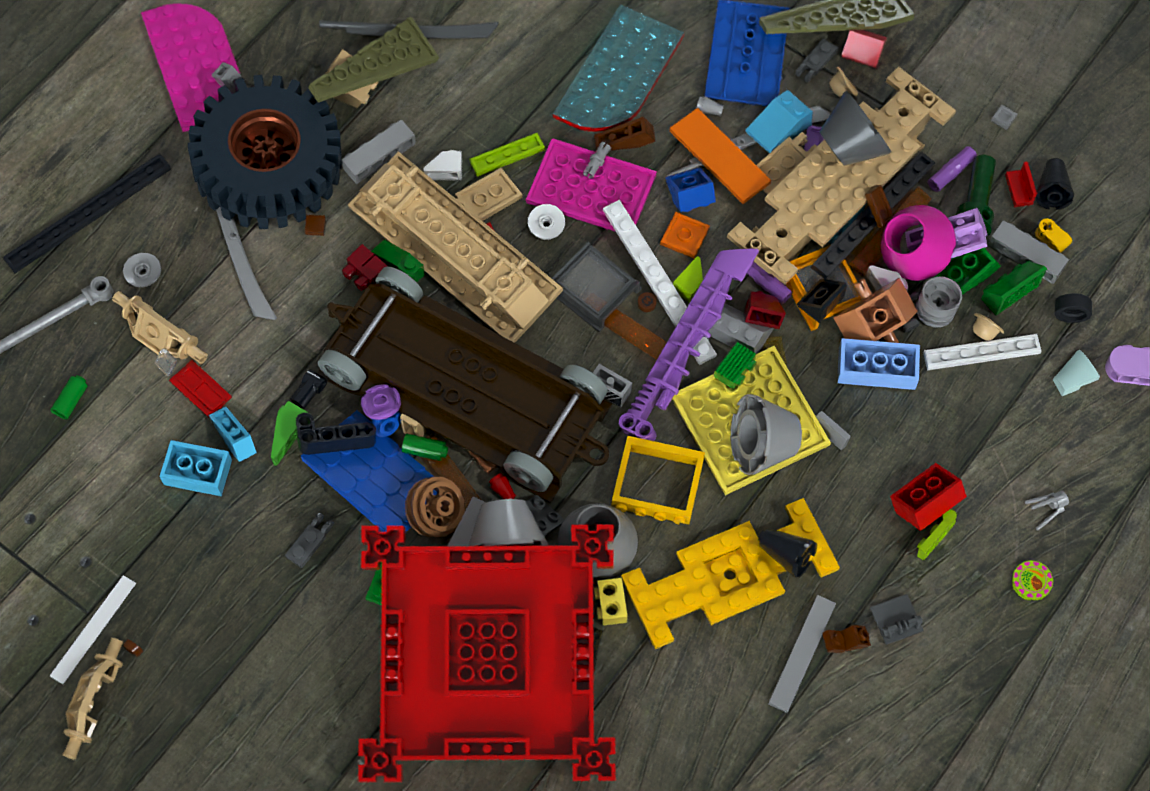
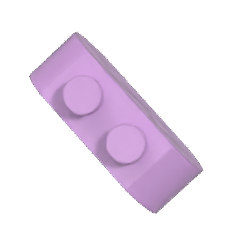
[1105,345,1150,386]

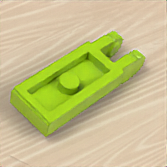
[917,509,957,560]

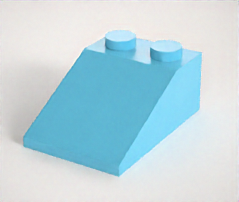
[746,90,813,153]

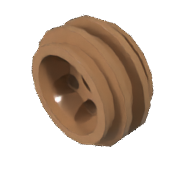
[405,477,465,537]

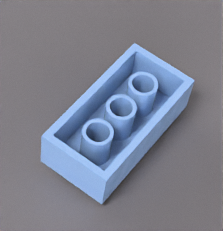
[837,338,920,390]

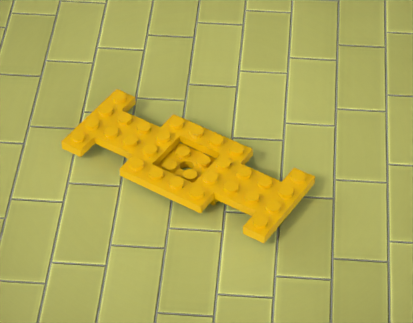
[621,498,840,649]

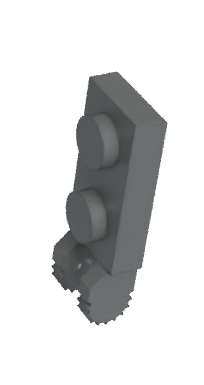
[795,38,838,83]
[285,513,334,568]

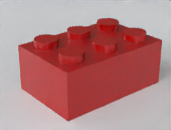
[890,463,967,531]

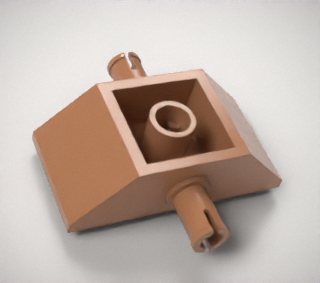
[833,278,917,343]

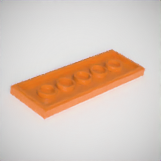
[670,108,771,204]

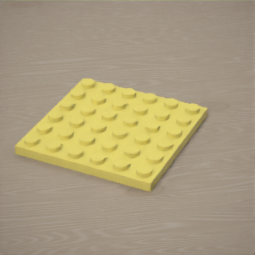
[672,346,831,495]

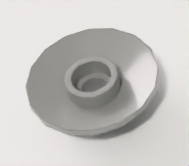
[123,253,161,287]

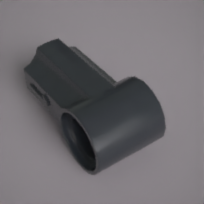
[290,369,327,409]

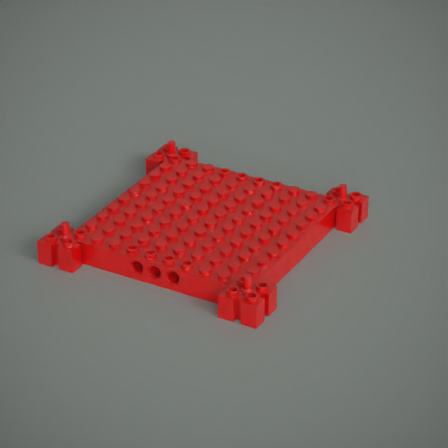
[358,525,616,782]

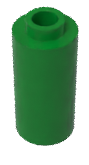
[50,375,88,420]
[402,433,448,461]

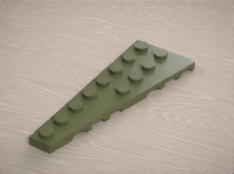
[309,16,439,102]

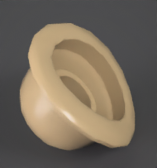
[830,67,858,98]
[973,313,1004,341]

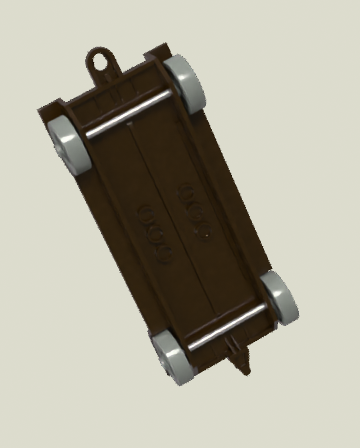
[318,267,612,504]

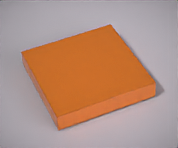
[660,212,710,259]

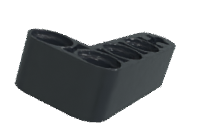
[296,413,376,455]

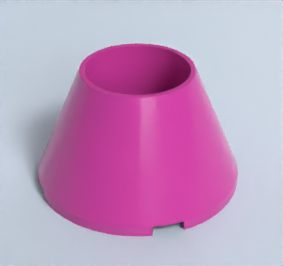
[881,205,956,281]

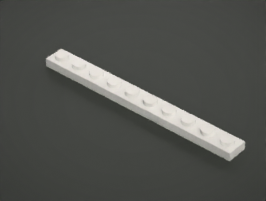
[603,200,717,365]

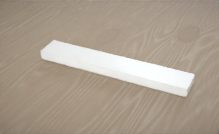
[923,334,1042,370]

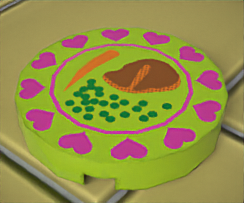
[1012,560,1053,601]

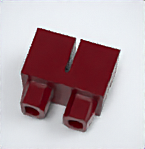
[342,244,388,291]

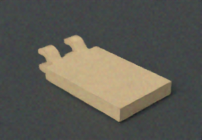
[756,132,817,195]
[455,168,522,221]

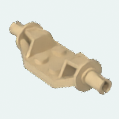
[112,291,208,364]
[63,638,123,760]

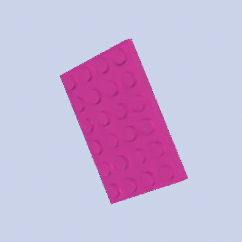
[526,138,657,232]

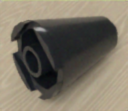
[1036,158,1074,210]
[758,528,817,578]

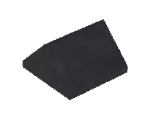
[797,278,847,323]

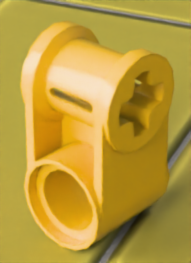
[1035,218,1072,253]

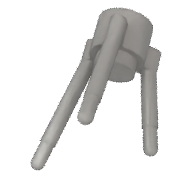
[1025,490,1069,531]

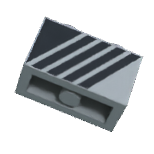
[593,364,632,407]

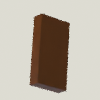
[864,185,894,228]

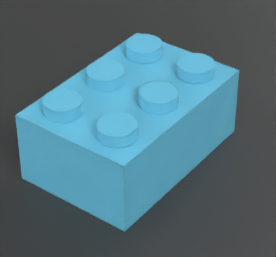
[159,440,232,496]

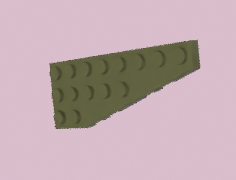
[759,0,914,34]

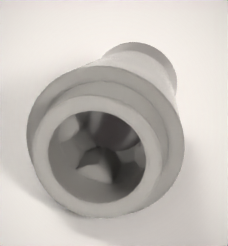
[695,96,724,116]

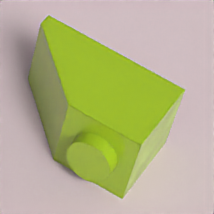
[673,256,703,303]

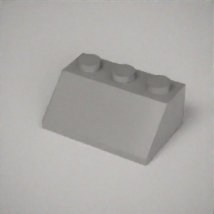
[708,304,774,354]

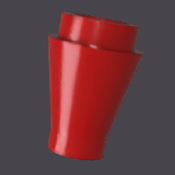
[489,473,516,499]

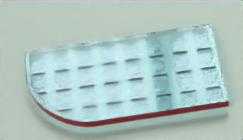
[553,5,684,132]

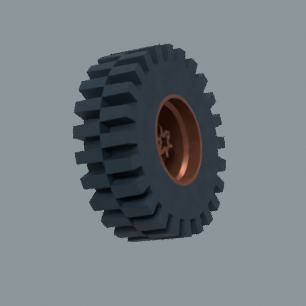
[188,75,342,229]

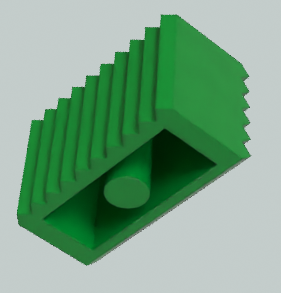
[714,342,757,390]

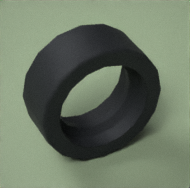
[1054,293,1092,323]

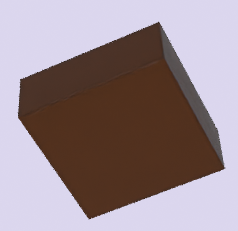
[305,215,326,236]

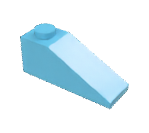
[209,407,257,462]

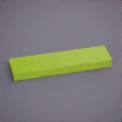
[470,133,545,177]

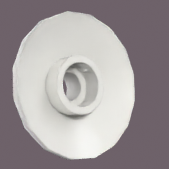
[528,204,565,240]

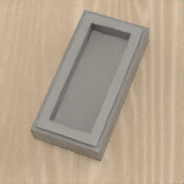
[816,411,851,450]

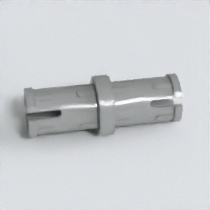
[583,142,611,179]

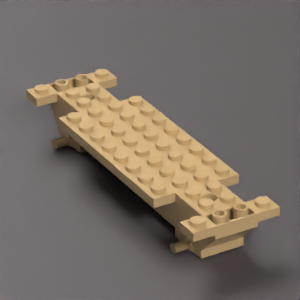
[727,67,956,285]

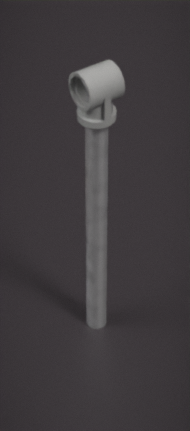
[0,276,114,354]

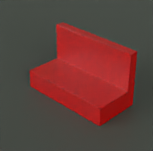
[1005,162,1037,208]

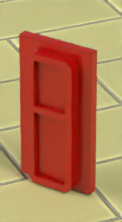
[169,360,232,418]

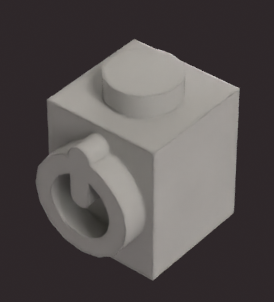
[211,62,245,94]

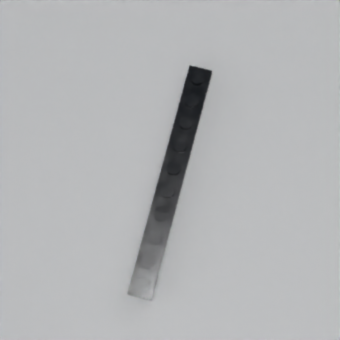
[811,151,936,280]
[3,153,172,274]

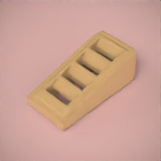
[400,414,427,437]

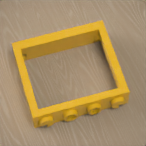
[612,436,705,525]

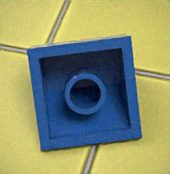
[665,167,716,212]

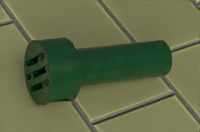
[956,155,996,237]

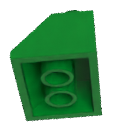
[981,261,1047,316]

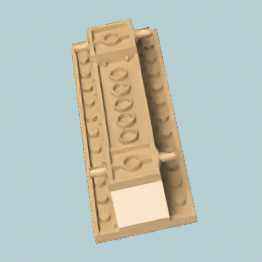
[348,151,563,343]

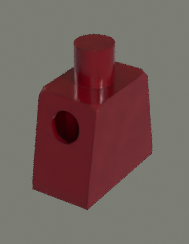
[744,291,786,329]

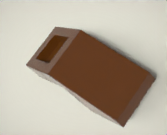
[822,625,871,653]

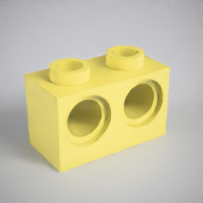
[594,578,627,626]

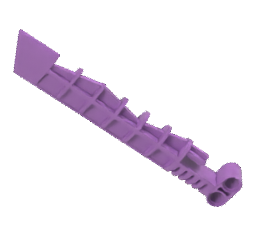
[619,249,759,441]

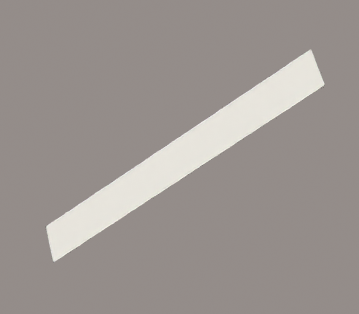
[50,575,136,684]

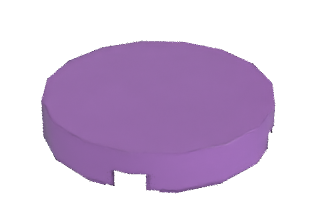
[361,384,401,420]

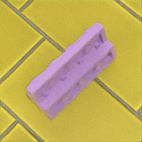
[905,208,988,258]

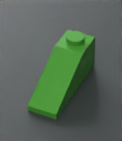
[271,401,308,466]

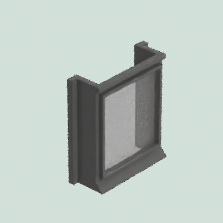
[551,242,642,332]

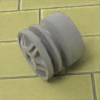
[915,277,962,327]

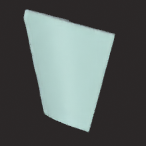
[1053,350,1100,396]

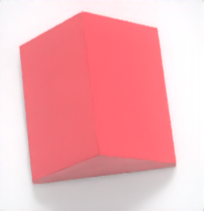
[841,30,887,68]

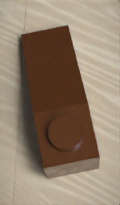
[595,117,655,151]

